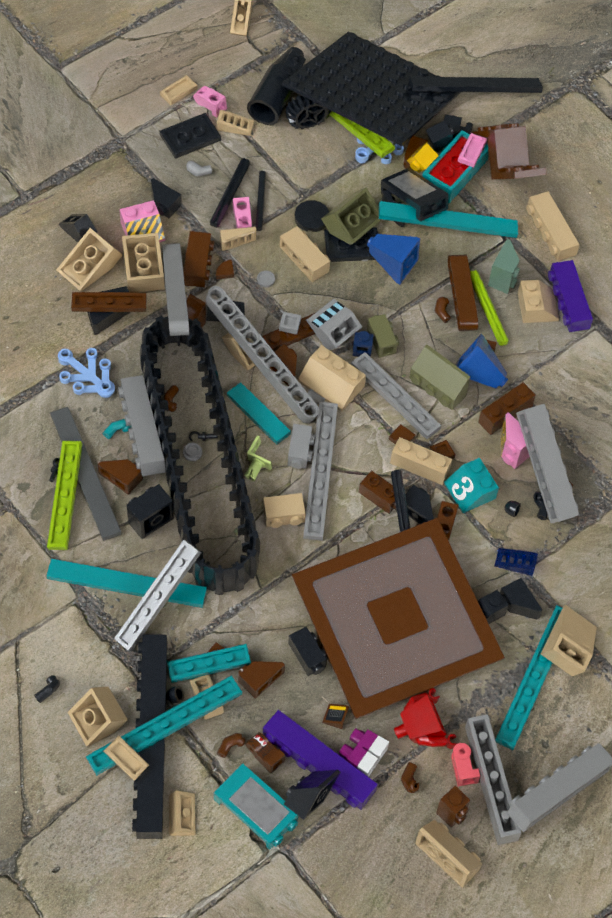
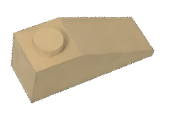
[230,0,254,36]

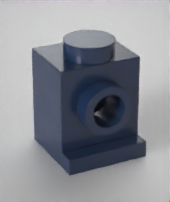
[352,331,374,357]

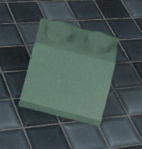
[488,239,520,294]

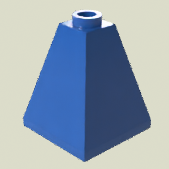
[367,234,420,285]
[456,334,508,388]

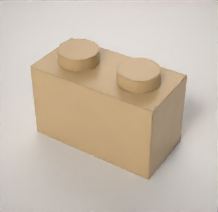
[263,493,306,528]

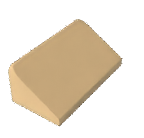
[169,790,196,836]

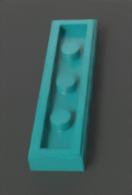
[227,382,291,445]
[167,644,251,683]

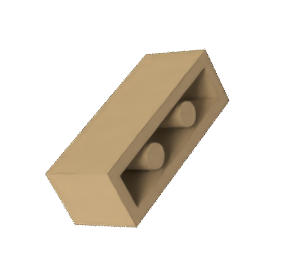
[280,226,330,282]
[390,437,452,485]

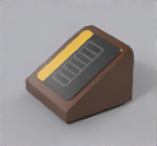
[322,704,349,729]

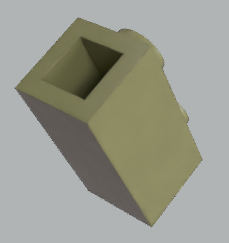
[367,314,399,358]

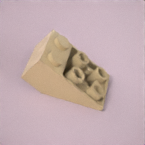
[541,605,597,676]

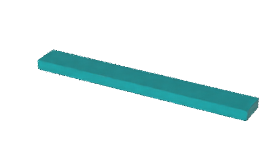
[379,201,518,238]
[46,559,207,608]
[495,605,563,750]
[86,675,242,776]

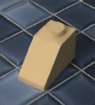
[222,332,260,370]

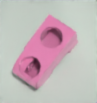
[193,86,227,118]
[233,197,252,228]

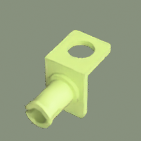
[244,435,272,481]

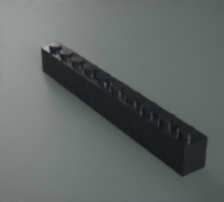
[132,634,168,839]

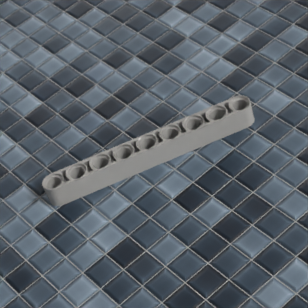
[162,243,189,336]
[205,286,319,424]

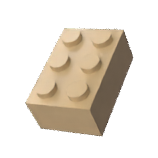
[122,233,165,293]

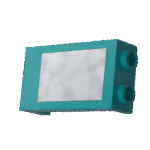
[214,763,299,850]

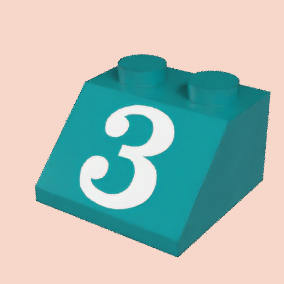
[444,457,499,513]

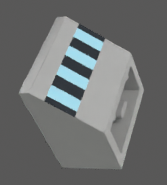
[306,299,362,350]

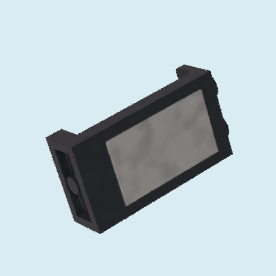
[381,168,448,222]

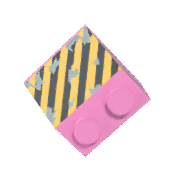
[120,200,165,242]
[501,413,530,469]

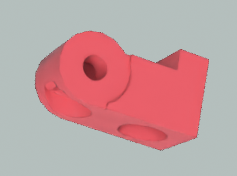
[451,743,480,787]

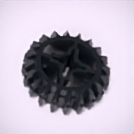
[285,94,331,130]

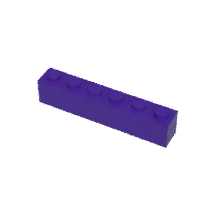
[262,710,378,810]

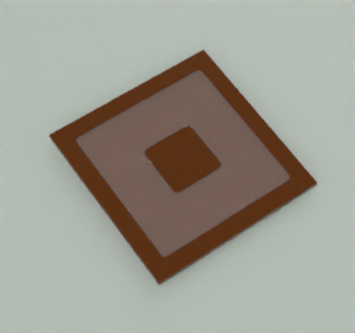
[292,518,505,719]

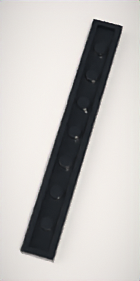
[409,76,543,93]

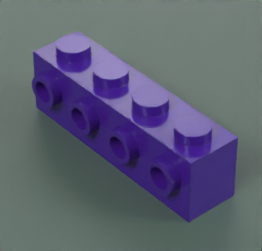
[548,260,593,332]

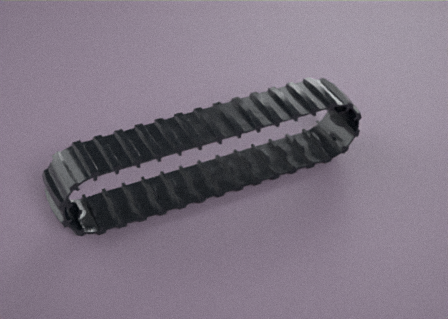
[139,316,260,595]

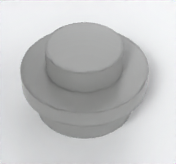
[183,442,202,461]

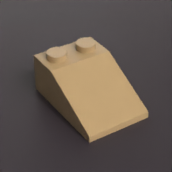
[56,228,123,292]

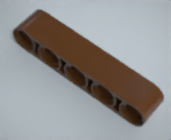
[448,254,478,331]

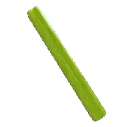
[470,270,509,346]

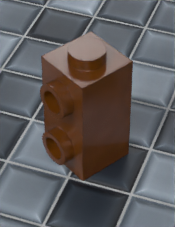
[359,470,396,514]
[436,785,471,828]

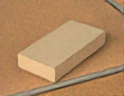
[160,75,197,105]
[103,736,149,781]

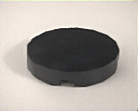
[294,200,329,232]

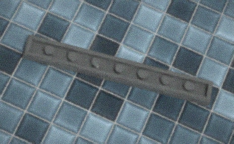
[50,407,121,541]

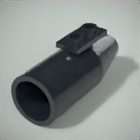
[247,47,306,125]

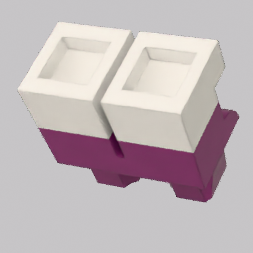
[339,728,389,777]

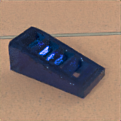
[494,548,538,576]

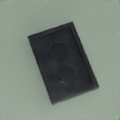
[159,113,221,159]
[324,227,378,262]

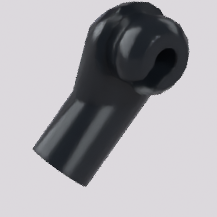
[533,491,548,520]
[34,675,60,703]

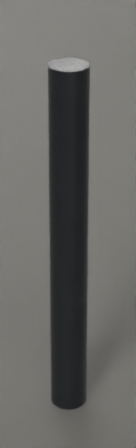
[255,170,266,231]

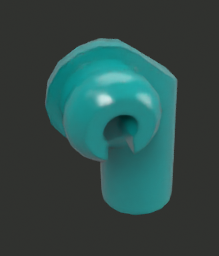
[102,419,131,439]

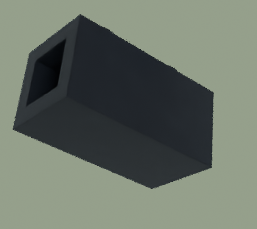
[288,626,328,676]

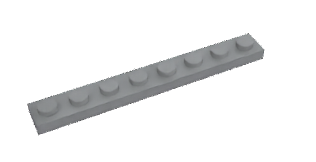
[303,402,338,541]

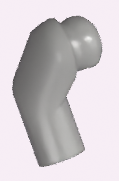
[186,161,212,177]

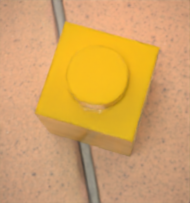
[407,143,439,173]

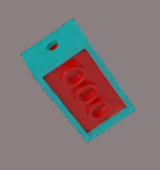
[422,130,489,204]

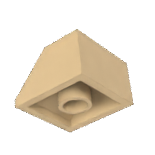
[518,280,559,323]
[67,686,128,746]

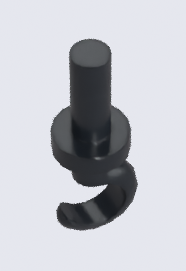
[189,431,218,441]
[49,458,60,482]

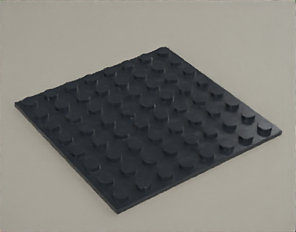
[282,32,461,146]

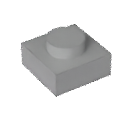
[279,312,301,334]

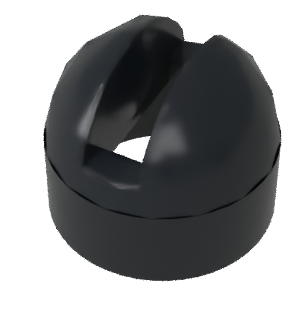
[504,500,521,517]
[166,686,184,703]

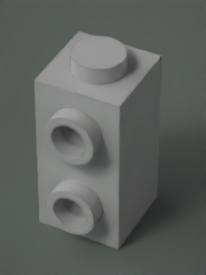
[288,424,315,469]

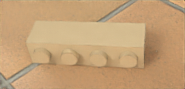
[526,191,579,261]

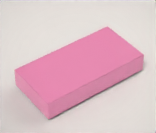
[458,133,487,168]

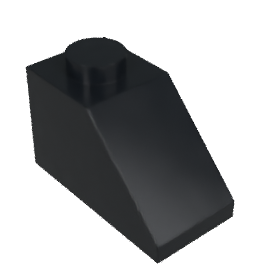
[151,178,182,219]
[59,214,98,242]
[405,484,434,524]
[500,578,543,620]
[478,589,508,624]

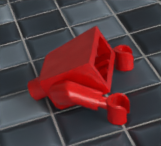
[394,688,458,749]

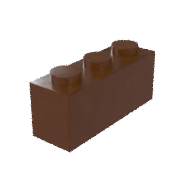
[183,231,214,288]
[478,382,536,435]

